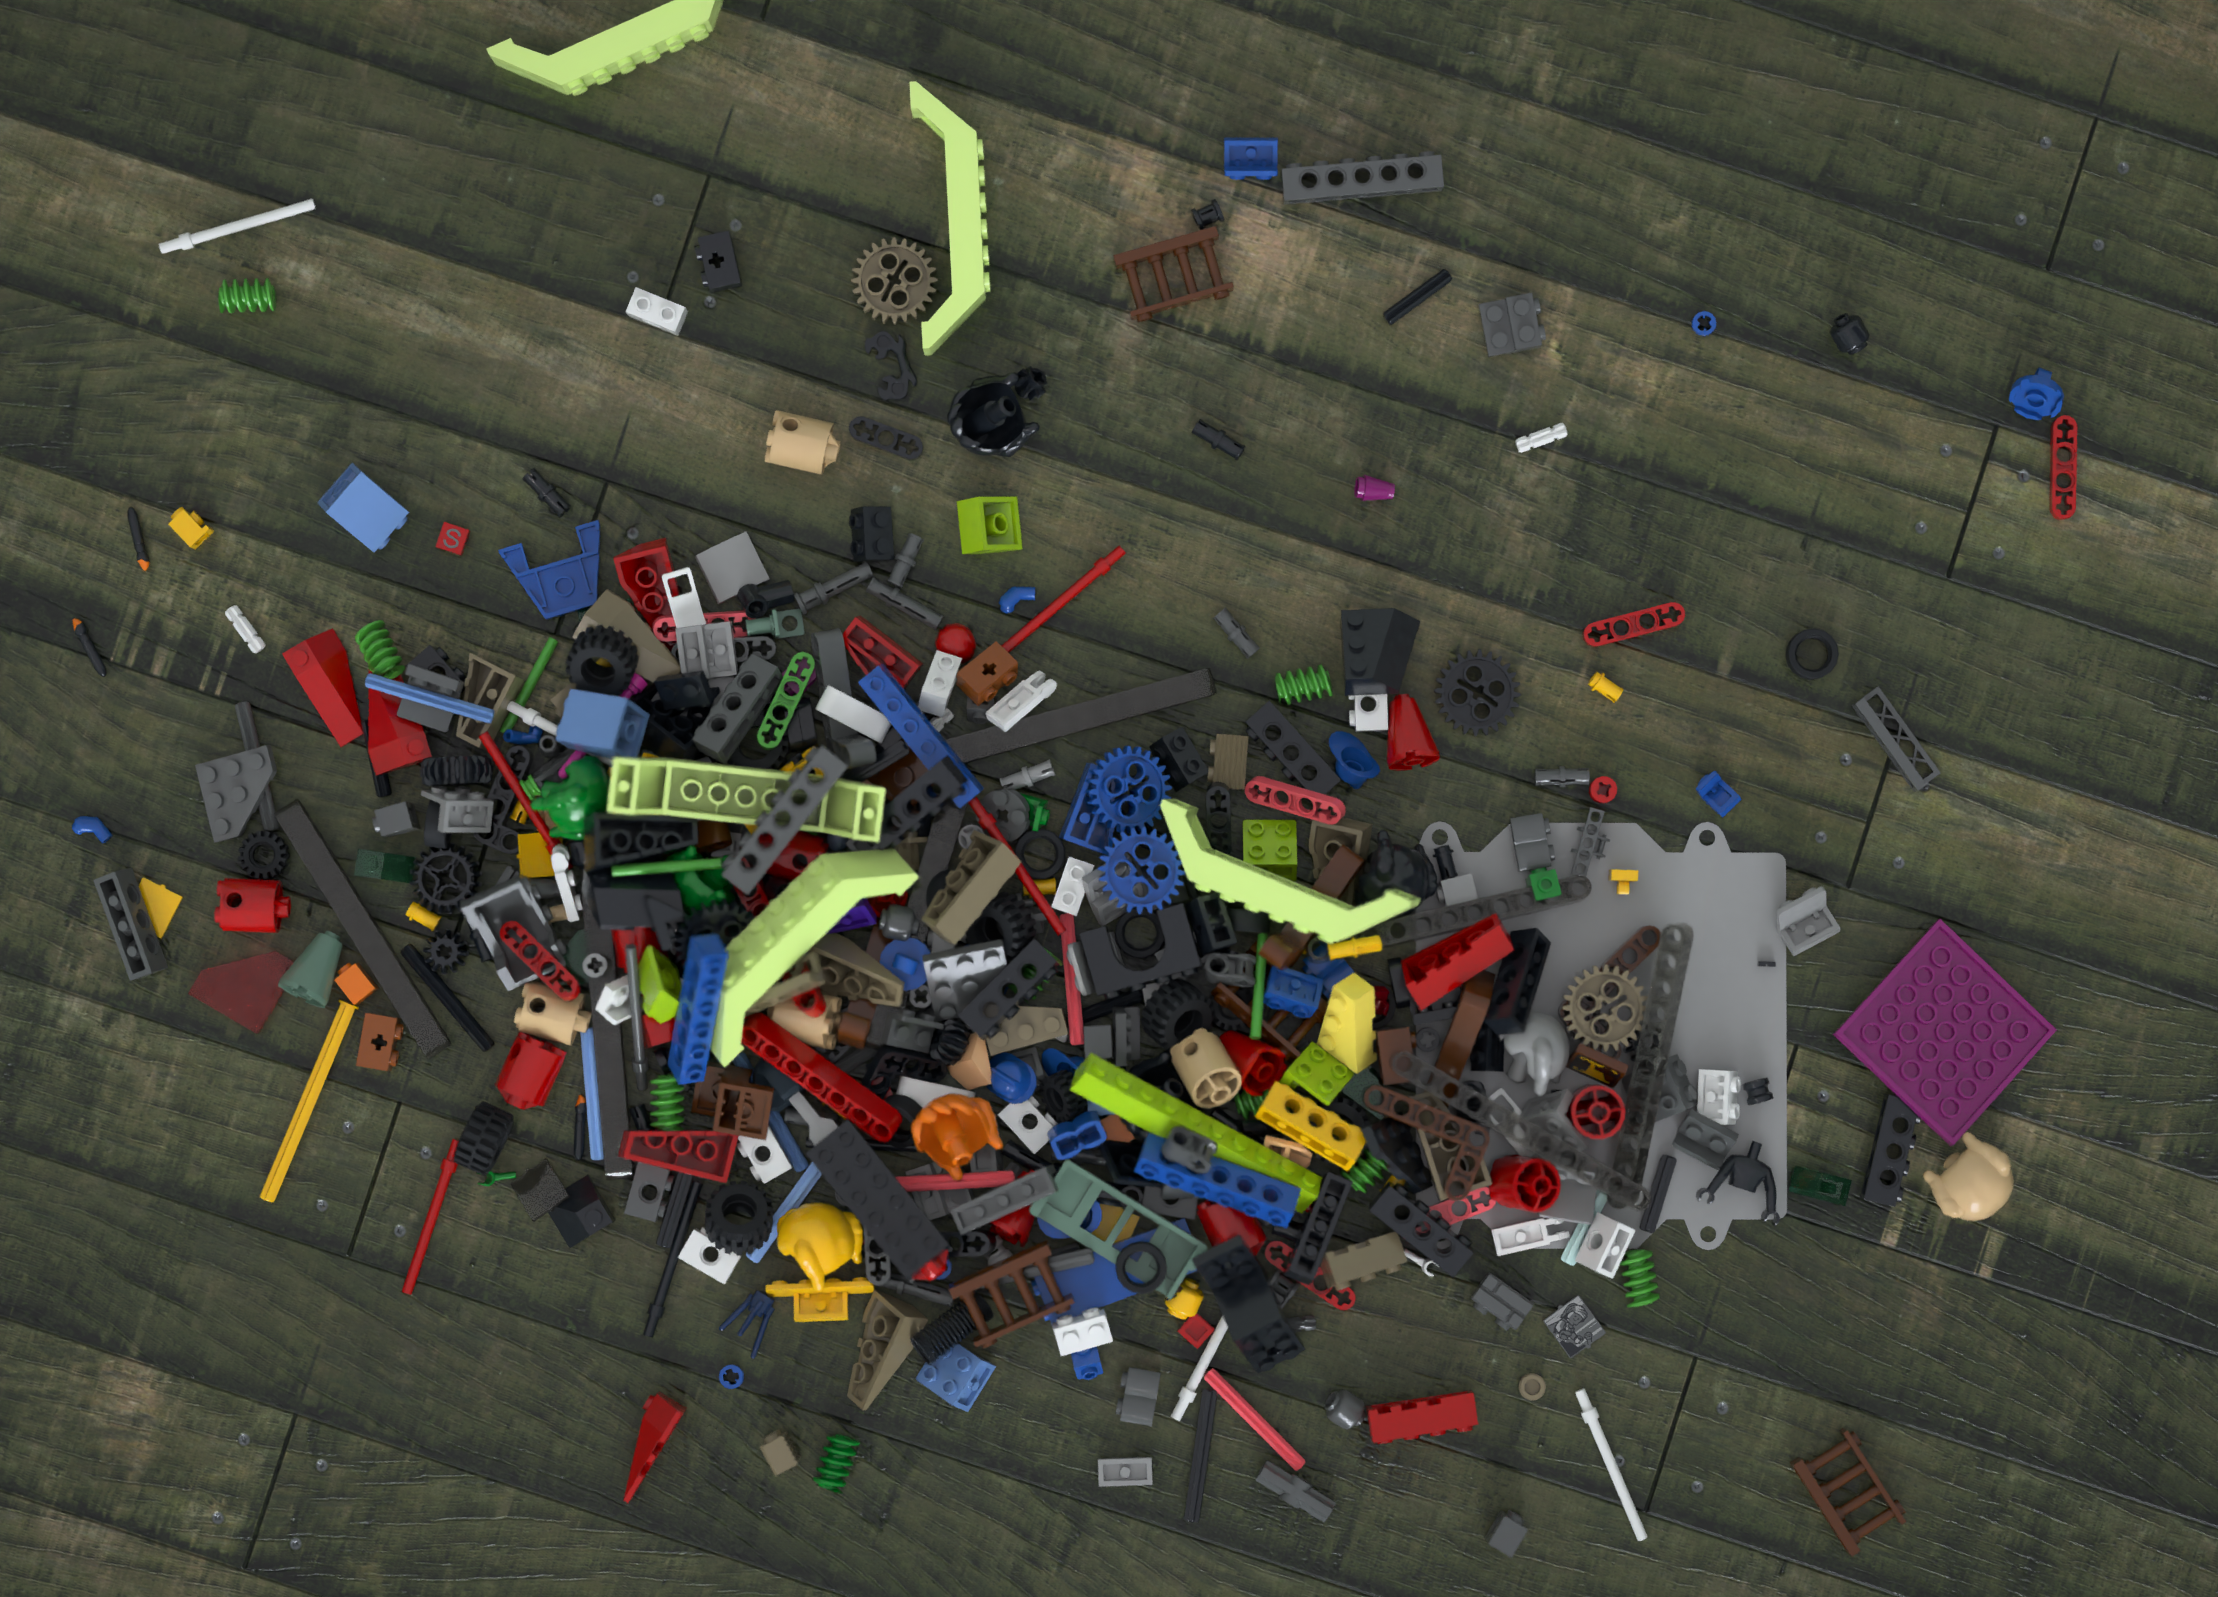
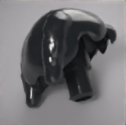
[947,372,1040,457]
[1354,830,1438,918]
[1120,1050,1203,1141]

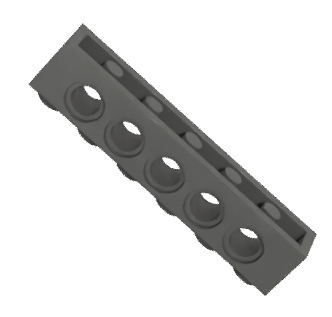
[1281,151,1444,205]
[721,744,848,895]

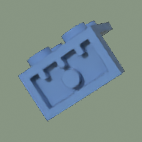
[916,1334,996,1412]

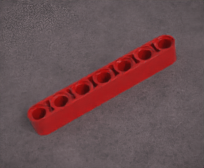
[733,857,827,1018]
[741,1012,902,1142]

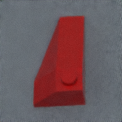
[613,538,680,651]
[282,628,363,747]
[368,668,432,776]
[624,1392,687,1503]

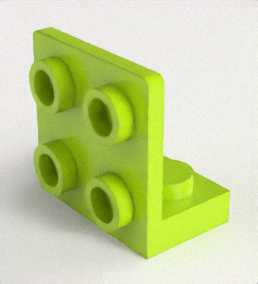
[1243,820,1297,882]
[1279,1041,1354,1105]

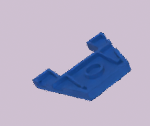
[498,520,600,620]

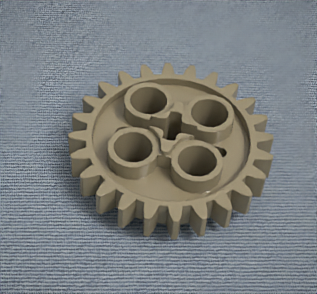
[851,237,938,325]
[1561,964,1650,1052]

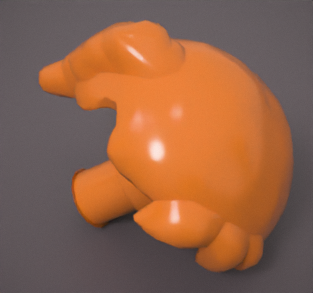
[911,1093,1003,1181]

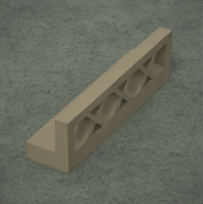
[744,952,826,1018]

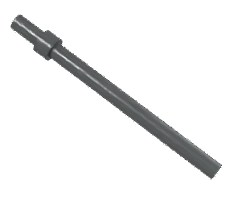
[625,944,649,1091]

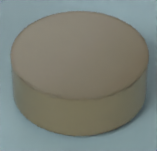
[1518,1373,1546,1400]

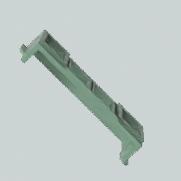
[1030,1159,1207,1300]

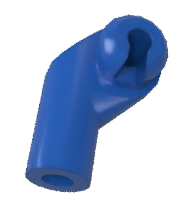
[999,586,1035,614]
[503,726,544,745]
[72,816,113,844]

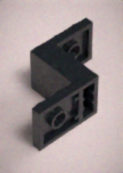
[1191,1234,1306,1373]

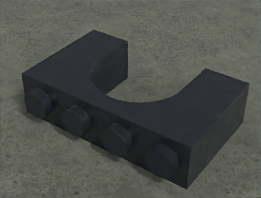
[1080,903,1203,1000]

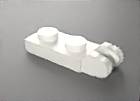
[986,671,1057,732]
[551,844,584,922]
[1491,1217,1570,1256]

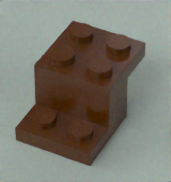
[691,1061,774,1140]

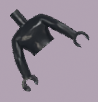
[1696,1141,1780,1226]

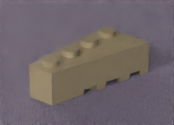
[922,830,1021,945]

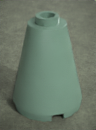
[278,930,343,1008]

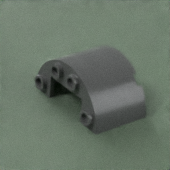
[461,874,568,991]

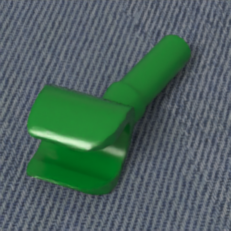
[476,1171,516,1186]

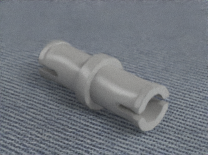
[1000,759,1056,790]

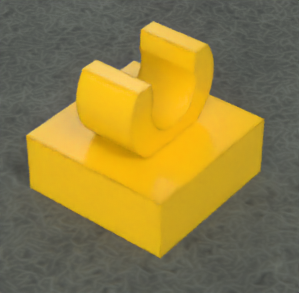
[1608,869,1638,895]

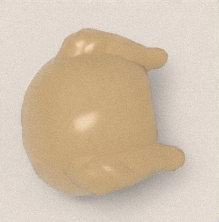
[1923,1132,2014,1221]

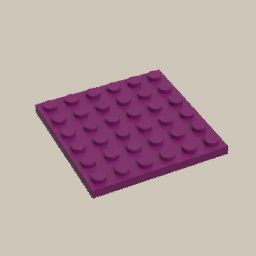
[1833,919,2057,1146]

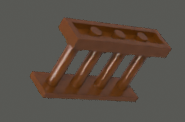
[1113,226,1234,322]
[1210,941,1328,1064]
[949,1240,1074,1348]
[1789,1428,1906,1557]

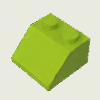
[957,497,1023,554]
[638,945,682,1024]

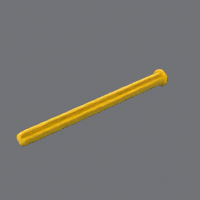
[260,999,359,1202]

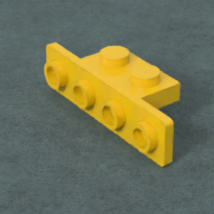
[766,1277,875,1322]

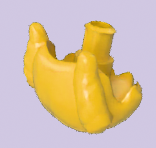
[777,1202,863,1292]

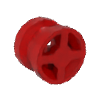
[1589,776,1617,804]

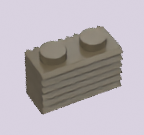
[1207,734,1249,790]
[760,1429,801,1476]

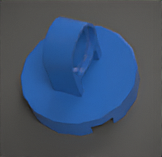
[2009,367,2064,420]
[879,937,931,991]

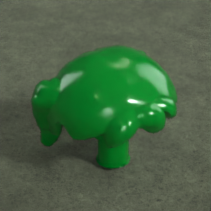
[531,755,612,840]
[665,846,736,916]

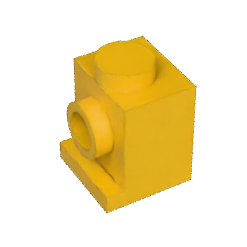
[168,507,214,549]

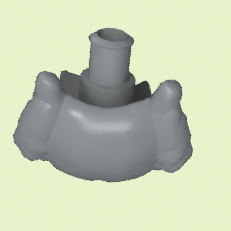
[1499,1011,1571,1096]

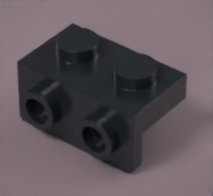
[849,506,894,562]
[654,671,721,711]
[1149,727,1209,792]
[1470,1021,1504,1072]

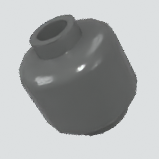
[878,904,919,941]
[1324,1389,1365,1429]

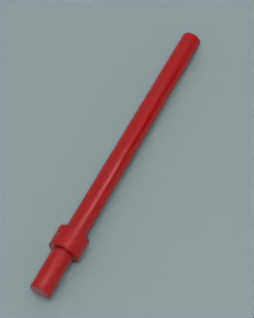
[1001,546,1126,653]
[478,731,573,870]
[968,797,1066,936]
[402,1138,459,1295]

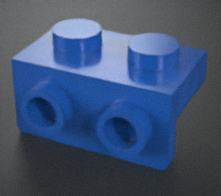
[1224,138,1278,180]

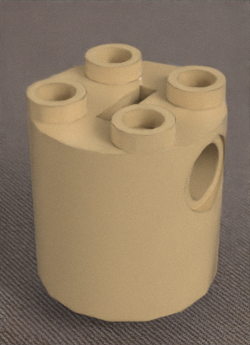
[765,410,841,475]
[514,981,592,1046]
[767,994,844,1050]
[1170,1028,1242,1108]

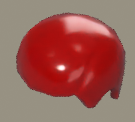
[935,623,976,665]

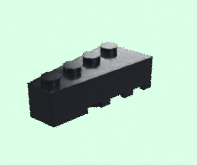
[584,813,698,872]

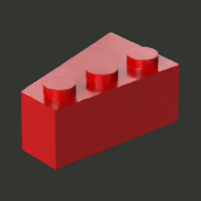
[842,615,923,690]

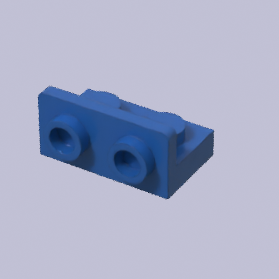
[1263,965,1324,1018]

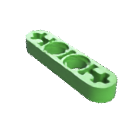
[757,652,815,750]

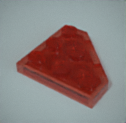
[188,951,294,1034]

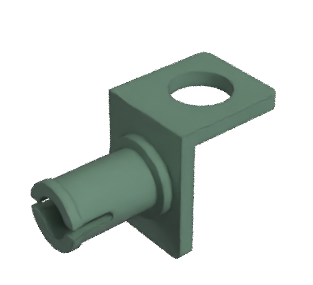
[745,609,804,639]

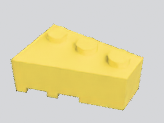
[1317,973,1377,1074]

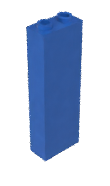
[1031,1218,1198,1323]

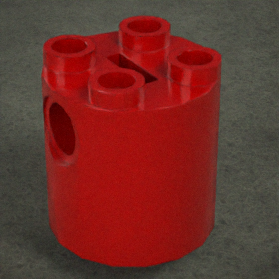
[758,830,829,883]
[215,878,291,933]
[611,927,669,973]
[495,1032,567,1110]
[1567,1085,1625,1139]
[1489,1154,1561,1212]
[1196,1191,1267,1256]

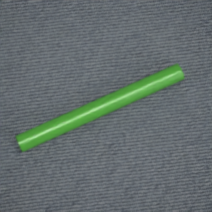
[500,637,558,733]
[612,858,721,876]
[1250,933,1268,1040]

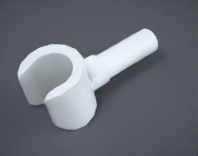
[1404,1249,1439,1276]

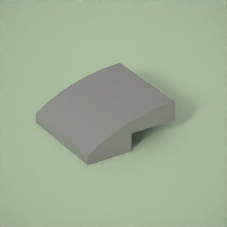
[695,532,770,604]
[675,621,739,679]
[1081,852,1144,927]
[905,1162,975,1220]

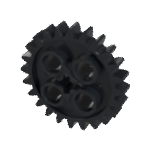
[1434,649,1521,737]
[673,898,755,968]

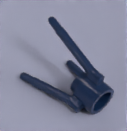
[719,1290,775,1359]

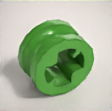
[519,774,541,801]

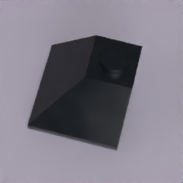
[1098,1140,1162,1188]
[542,1174,616,1248]

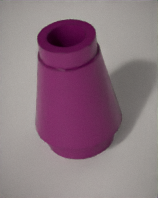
[1354,475,1395,501]

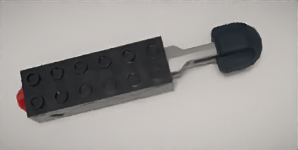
[753,1058,953,1283]

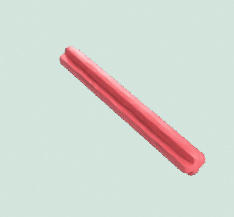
[1059,913,1084,1046]
[895,1170,1015,1192]
[1204,1368,1306,1471]

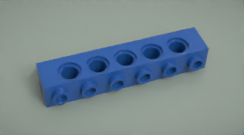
[858,663,984,809]
[667,934,728,1085]
[1134,1133,1301,1228]

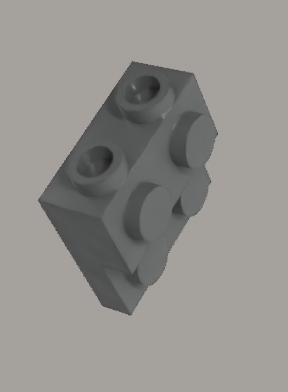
[1478,293,1546,357]

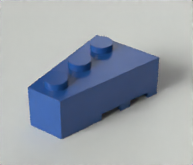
[1059,763,1115,856]

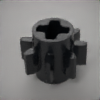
[1014,366,1047,401]

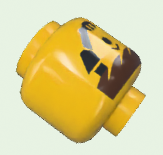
[1164,1277,1204,1320]

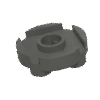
[976,789,1031,842]

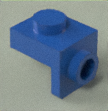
[1696,771,1742,818]
[1071,1346,1103,1380]

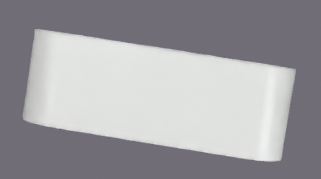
[815,685,892,744]
[896,1076,976,1108]

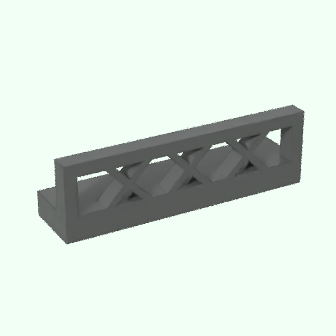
[1851,686,1941,792]
[950,1165,1059,1235]

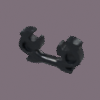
[865,331,917,402]

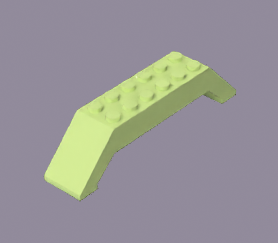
[487,0,723,96]
[909,81,991,356]
[607,757,886,842]
[1160,798,1421,944]
[710,848,919,1067]

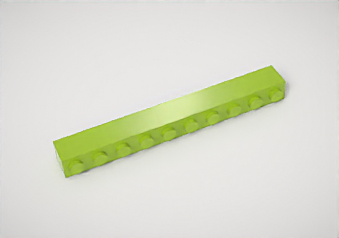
[1070,1053,1322,1214]

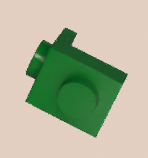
[1020,793,1050,832]
[1525,867,1561,901]

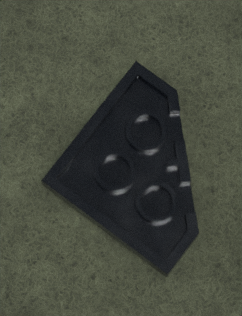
[1361,1111,1433,1194]

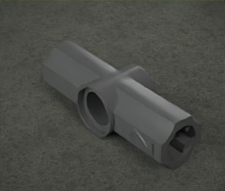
[1255,1460,1336,1522]

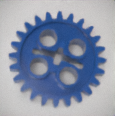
[1085,746,1172,833]
[1098,827,1185,914]

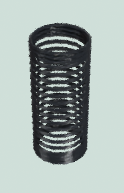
[910,1291,994,1365]

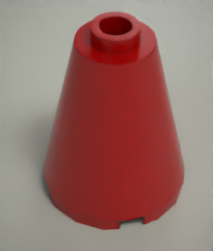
[1387,694,1440,771]
[1219,1030,1287,1096]
[983,1169,1035,1247]

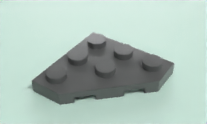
[195,745,277,843]
[922,939,1007,1022]

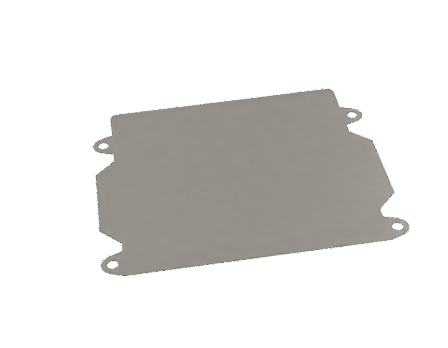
[1416,821,1787,1250]

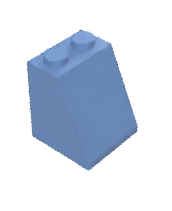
[317,463,409,552]
[556,689,650,760]

